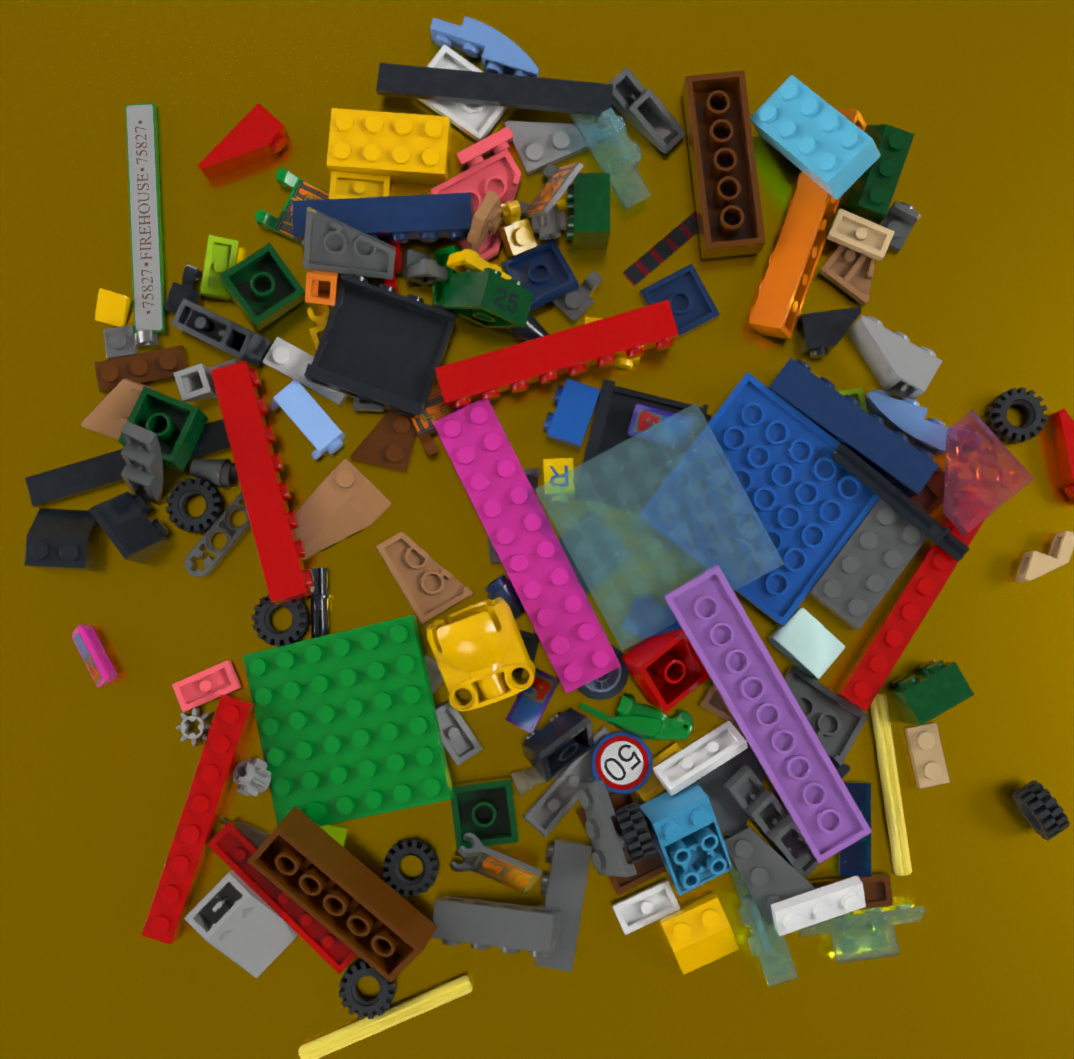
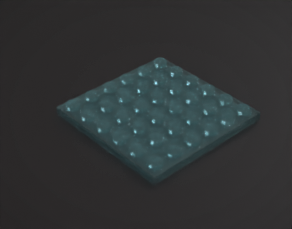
[535,403,784,651]

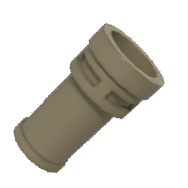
[510,767,558,796]

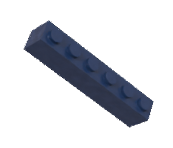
[292,192,474,247]
[768,358,939,498]

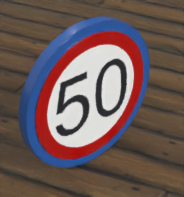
[591,732,653,794]

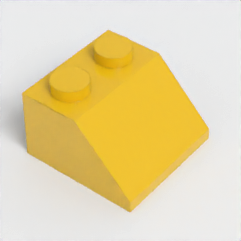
[659,891,739,975]

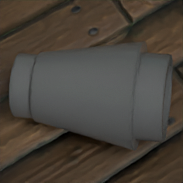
[190,459,238,488]

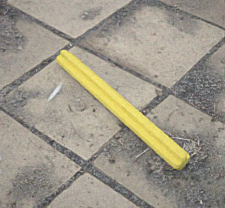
[870,693,912,876]
[298,975,473,1059]

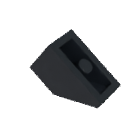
[796,307,861,358]

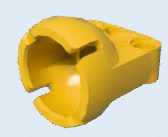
[426,597,536,711]

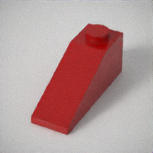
[197,103,289,179]
[1048,408,1074,501]

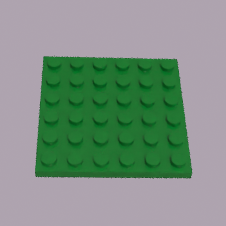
[243,615,455,826]

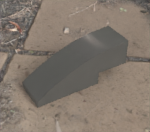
[607,67,687,154]

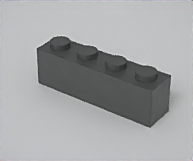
[535,837,592,972]
[432,896,562,958]

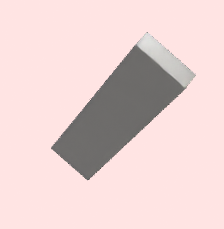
[523,725,612,838]

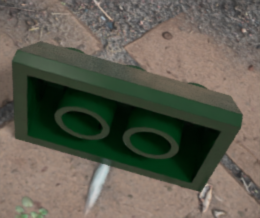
[836,124,915,225]

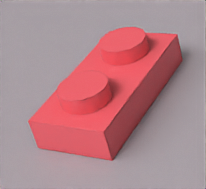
[455,126,514,169]
[172,660,242,712]

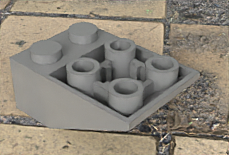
[847,315,942,400]
[184,870,298,978]

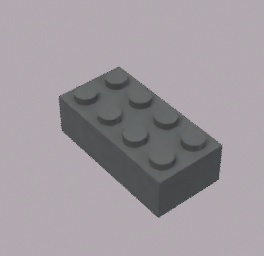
[807,498,927,630]

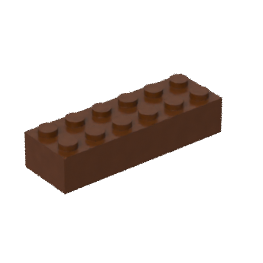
[682,71,766,259]
[247,806,437,983]

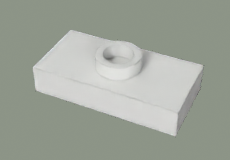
[612,879,681,935]

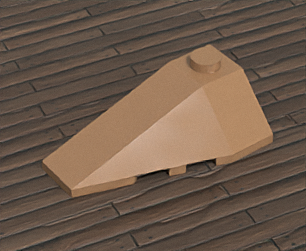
[294,458,392,561]

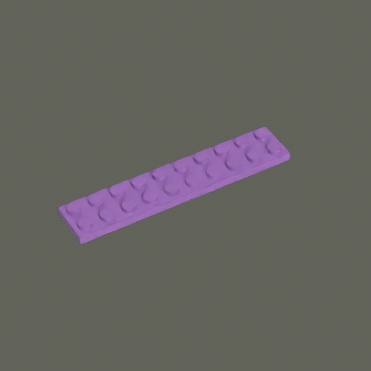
[663,565,872,863]

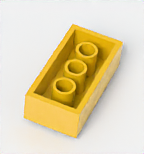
[327,108,452,185]

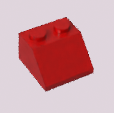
[621,629,710,714]

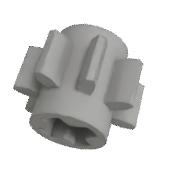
[531,205,567,240]
[175,707,212,746]
[233,757,271,797]

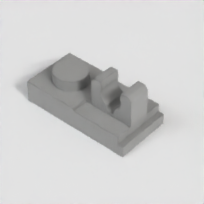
[435,700,483,766]

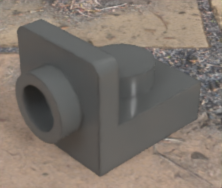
[880,201,921,253]
[402,249,449,285]

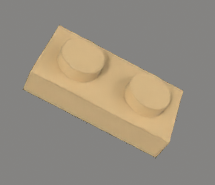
[826,208,895,262]
[904,722,950,789]

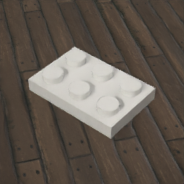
[418,44,508,142]

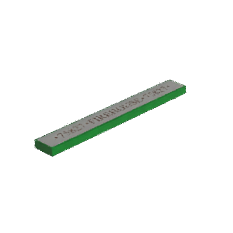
[125,103,167,334]

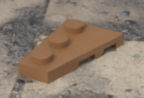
[376,531,474,625]

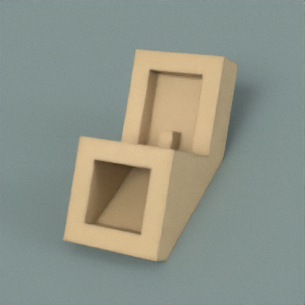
[1014,530,1074,582]

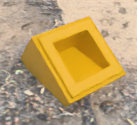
[95,288,133,327]

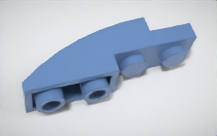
[430,16,539,77]
[864,389,982,456]

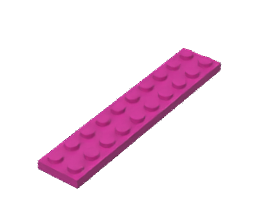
[433,399,621,694]

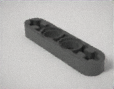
[184,492,251,578]

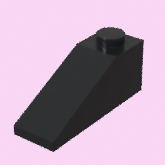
[171,298,271,367]

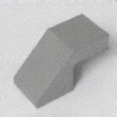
[173,359,238,402]

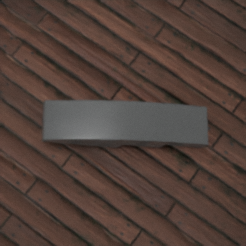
[121,421,163,505]
[723,764,822,878]

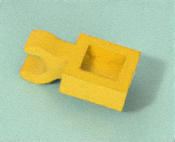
[499,200,537,257]

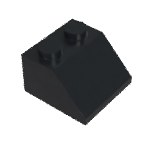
[89,491,170,564]
[24,508,100,571]
[522,708,595,782]

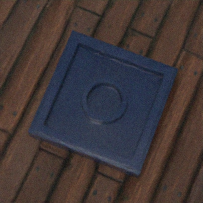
[501,239,579,312]
[640,264,720,338]

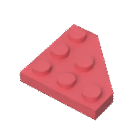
[430,149,521,261]

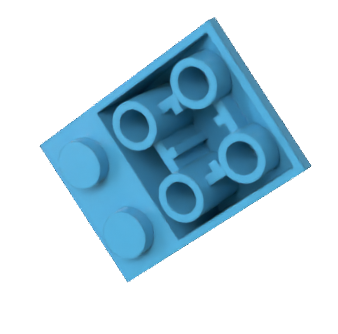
[640,782,734,896]

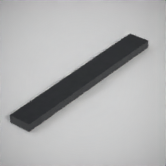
[376,63,613,117]
[25,419,231,507]

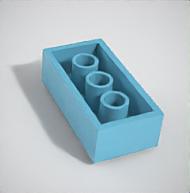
[750,75,881,200]

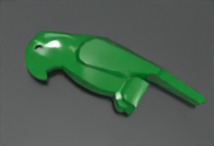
[579,693,693,741]

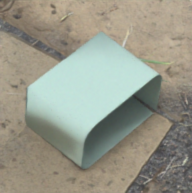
[768,607,846,680]

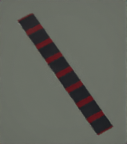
[623,211,699,286]

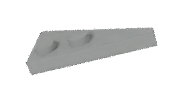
[504,121,620,176]

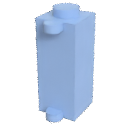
[269,379,346,460]

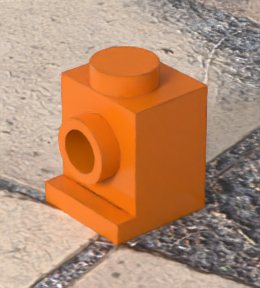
[305,270,339,305]

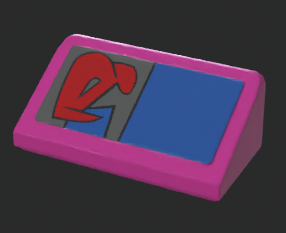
[72,624,118,687]

